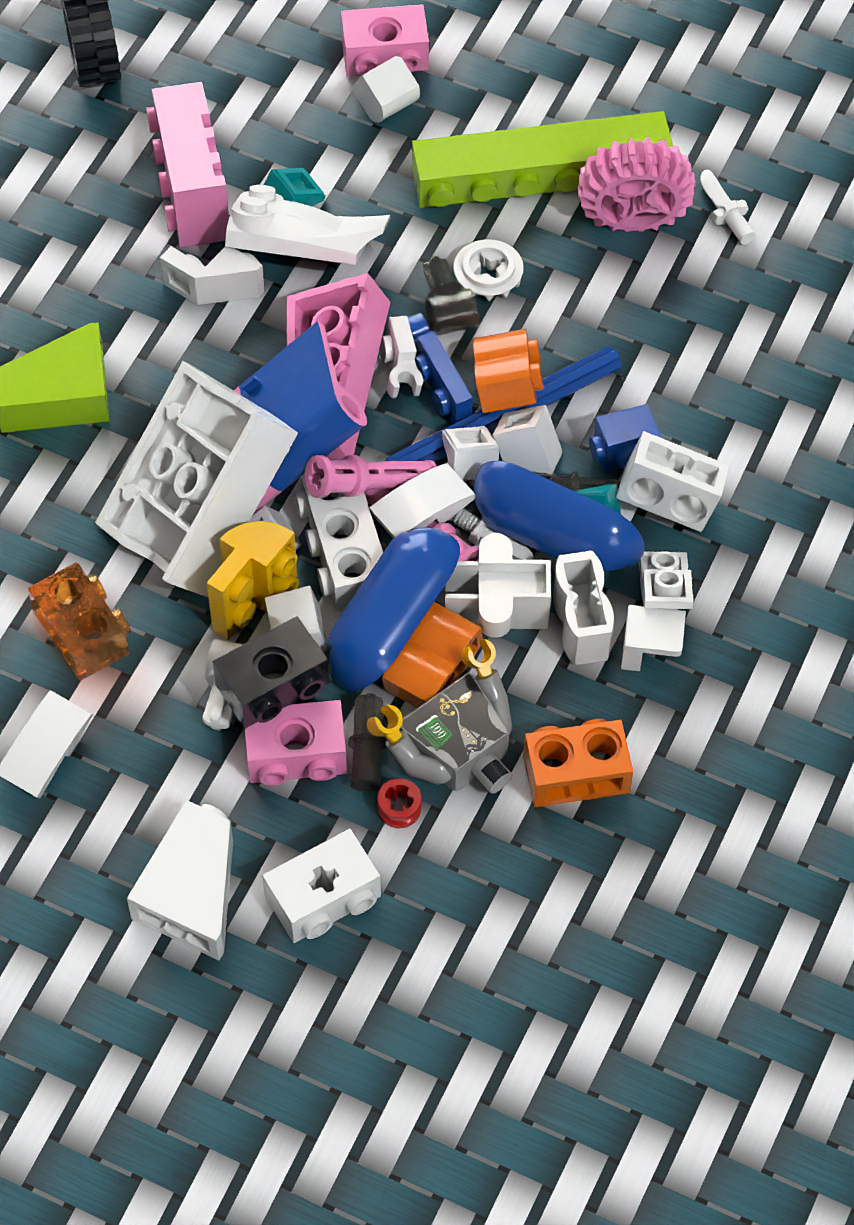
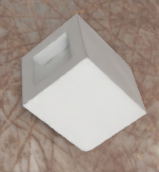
[493,405,562,476]
[621,605,686,671]

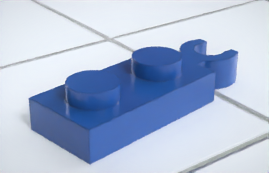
[408,313,473,425]

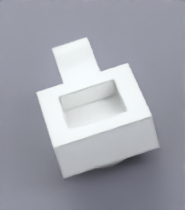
[379,316,423,398]

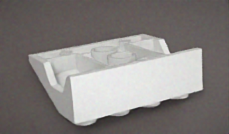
[95,361,298,597]

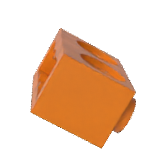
[523,719,633,808]

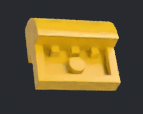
[207,521,299,640]

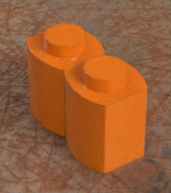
[473,329,544,413]
[382,602,483,708]

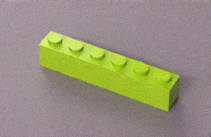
[412,111,673,208]

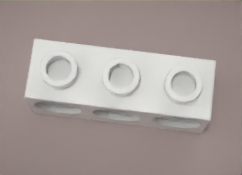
[294,475,383,612]

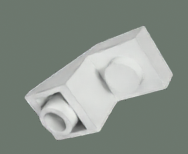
[160,246,264,305]

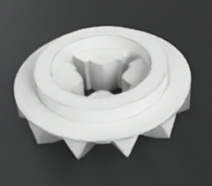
[453,239,523,302]

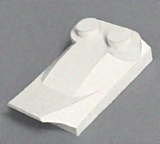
[225,185,391,265]

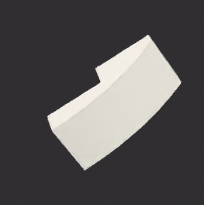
[369,463,476,539]
[639,551,693,609]
[0,690,93,798]

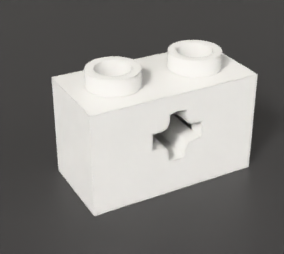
[262,829,381,943]

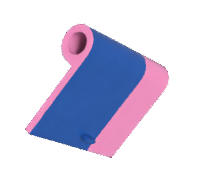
[233,321,367,514]

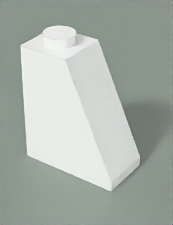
[127,800,233,961]

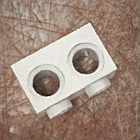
[616,431,729,532]

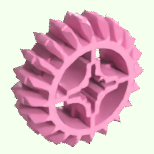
[578,136,696,232]

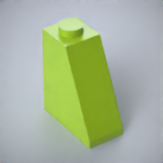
[0,322,110,433]

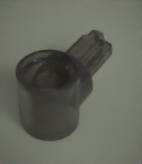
[422,256,479,336]

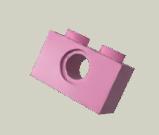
[341,4,429,77]
[245,700,347,786]

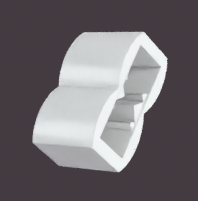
[553,551,614,665]

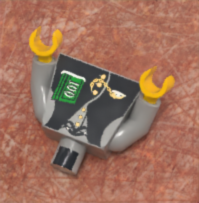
[367,639,513,794]

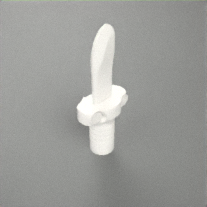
[700,170,756,245]

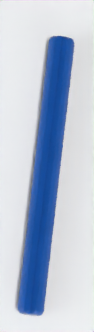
[385,346,622,463]

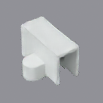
[445,533,551,638]

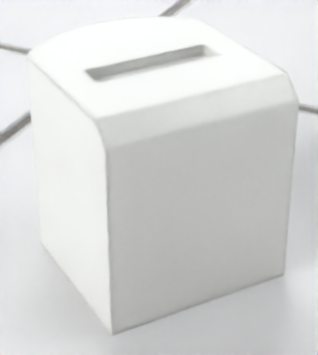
[351,56,420,123]
[265,585,328,653]

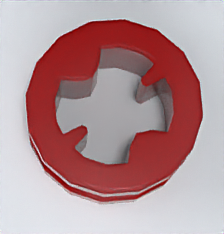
[377,778,422,829]

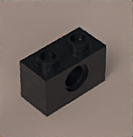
[212,616,329,729]

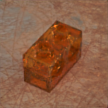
[27,562,131,681]

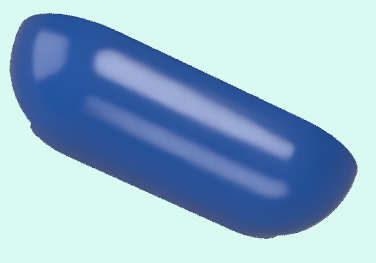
[473,461,645,571]
[327,527,460,692]

